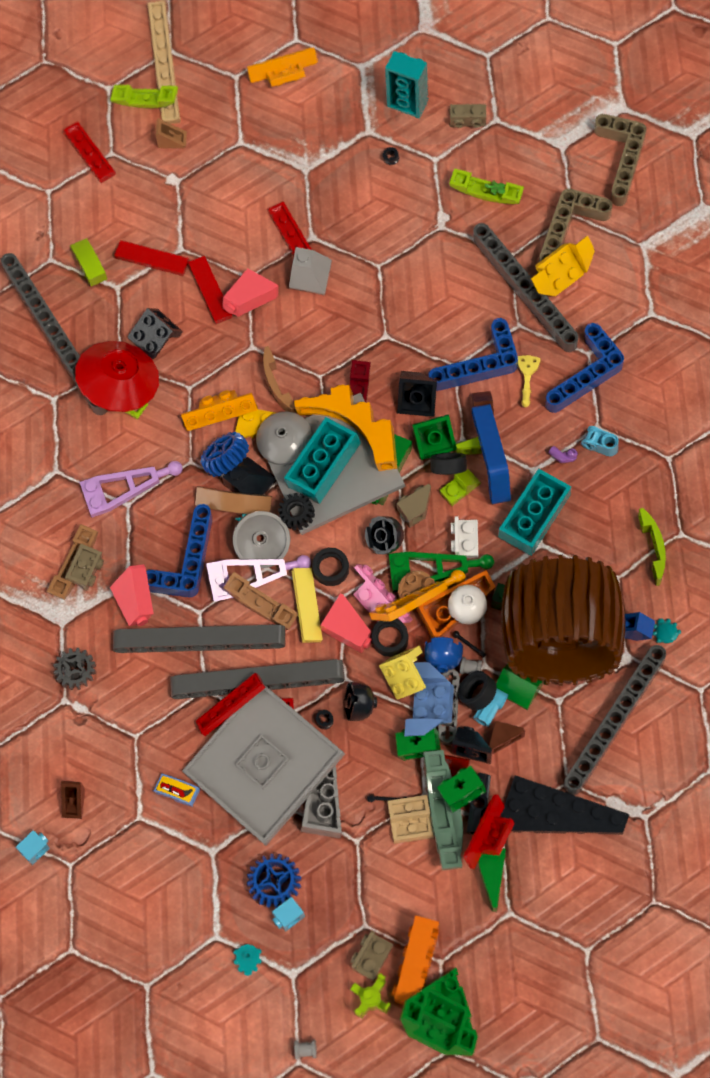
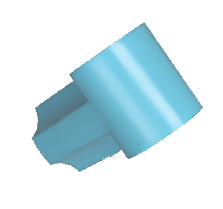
[474,689,508,727]

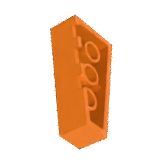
[417,570,496,638]
[392,915,440,1005]

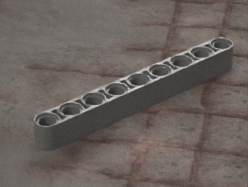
[473,223,578,352]
[113,625,285,653]
[564,645,666,795]
[170,659,345,699]

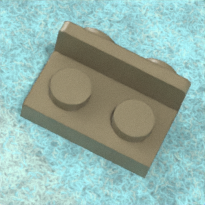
[450,104,486,128]
[65,544,104,591]
[350,930,394,982]

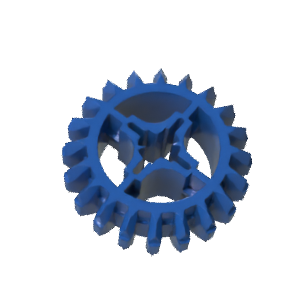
[200,432,249,477]
[247,854,302,908]

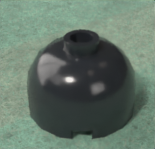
[365,516,404,555]
[344,682,377,721]

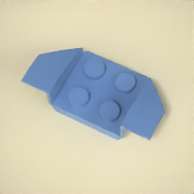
[404,662,454,737]

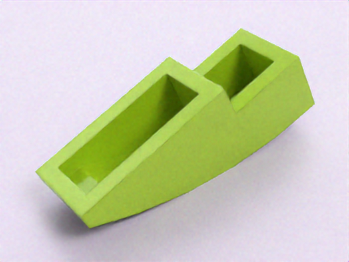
[70,238,108,287]

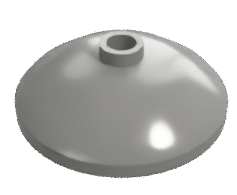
[256,411,313,465]
[233,511,290,568]

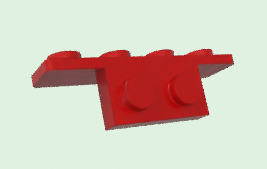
[464,794,515,869]

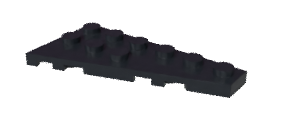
[500,775,630,835]

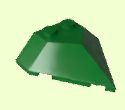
[400,967,478,1056]

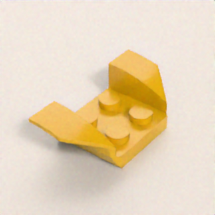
[531,236,595,297]

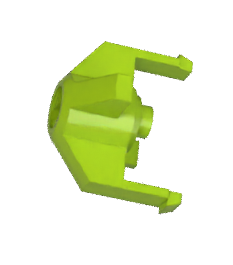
[350,973,391,1019]

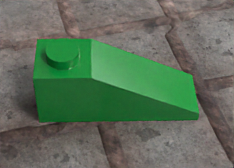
[478,848,506,913]

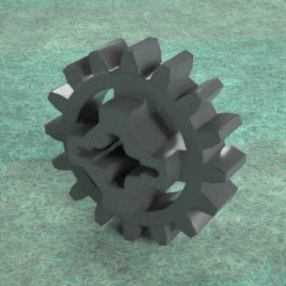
[53,648,96,690]

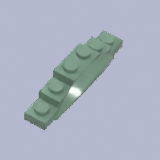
[423,750,463,871]

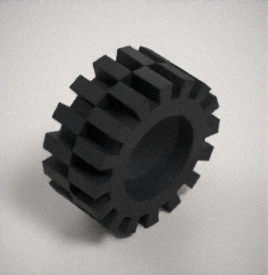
[278,493,315,530]

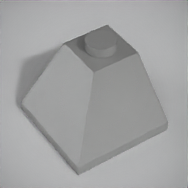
[289,247,332,295]

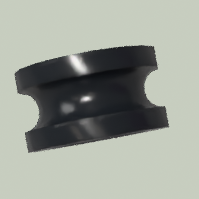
[383,147,399,165]
[316,710,334,730]

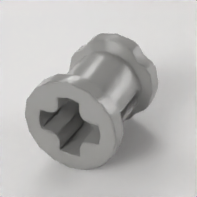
[460,657,482,674]
[294,1039,317,1059]

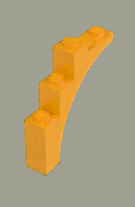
[294,385,398,471]

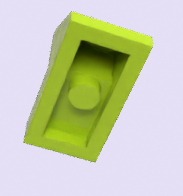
[440,469,481,506]

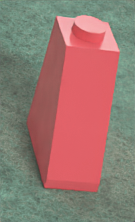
[223,268,278,317]
[110,564,154,626]
[321,593,372,653]

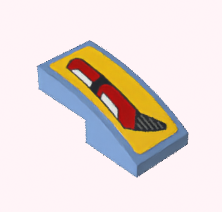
[154,774,200,807]

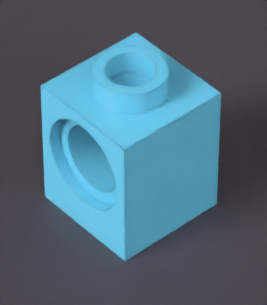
[16,830,50,865]
[272,897,305,931]

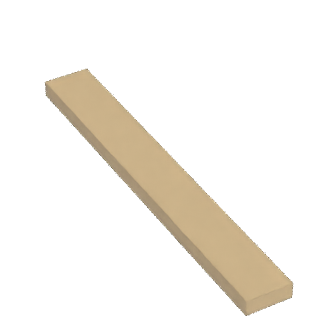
[148,0,181,124]

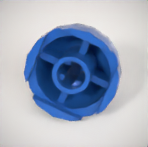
[424,637,463,673]

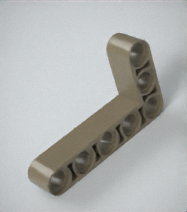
[594,114,646,206]
[539,189,612,262]

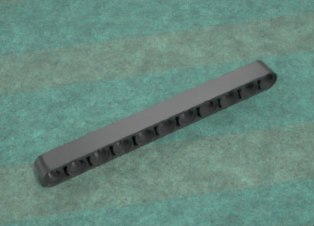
[1,253,108,415]

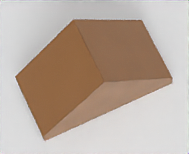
[156,119,187,148]

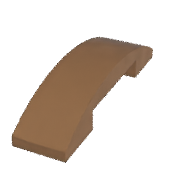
[263,346,297,413]
[195,486,272,514]
[47,524,98,600]
[223,572,298,630]

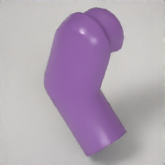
[548,446,578,463]

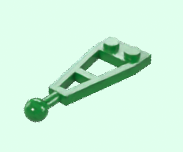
[389,552,494,592]

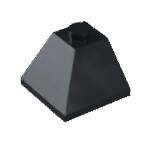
[397,371,437,417]
[222,457,277,495]
[452,726,492,764]

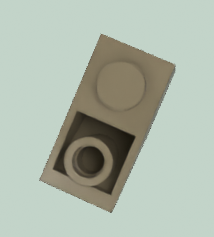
[397,484,431,528]

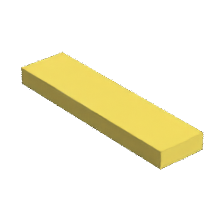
[292,568,323,643]

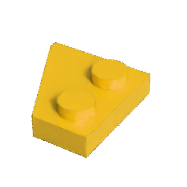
[235,409,276,439]

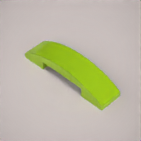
[110,85,178,108]
[449,168,524,204]
[638,508,666,586]

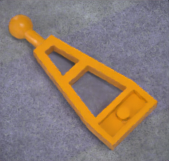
[369,570,466,621]

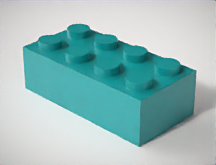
[385,51,428,119]
[284,417,361,504]
[499,468,572,556]

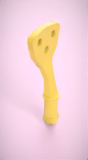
[518,355,541,407]

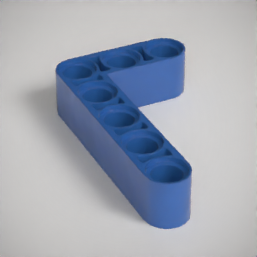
[429,318,518,391]
[546,323,624,413]
[471,404,511,505]
[146,504,213,598]

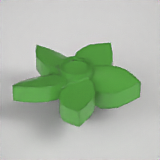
[485,180,506,195]

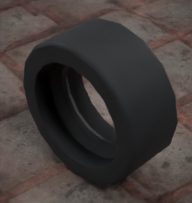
[430,452,467,475]
[312,548,349,586]
[371,619,409,657]
[458,671,497,710]

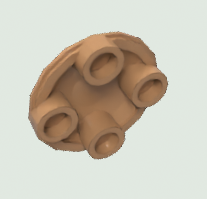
[398,570,435,608]

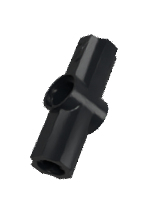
[467,773,491,835]

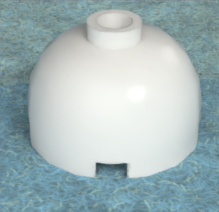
[448,584,487,625]

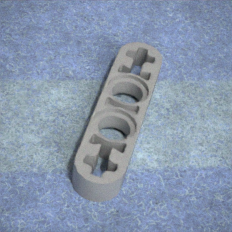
[439,669,460,745]

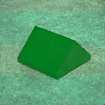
[412,414,456,460]
[496,664,544,710]

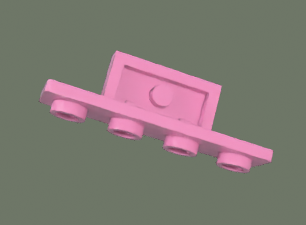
[353,564,413,623]

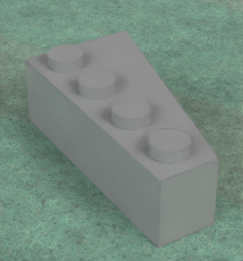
[301,765,342,839]

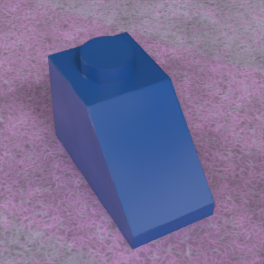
[625,612,655,641]

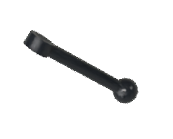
[452,631,486,658]
[367,793,408,802]

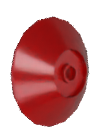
[75,341,159,412]

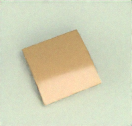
[388,795,434,844]

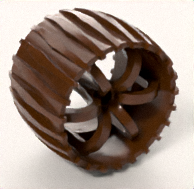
[501,554,625,686]

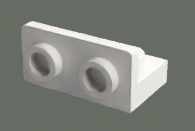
[451,516,478,558]

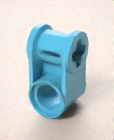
[581,426,619,457]

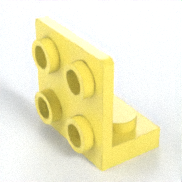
[379,646,426,700]

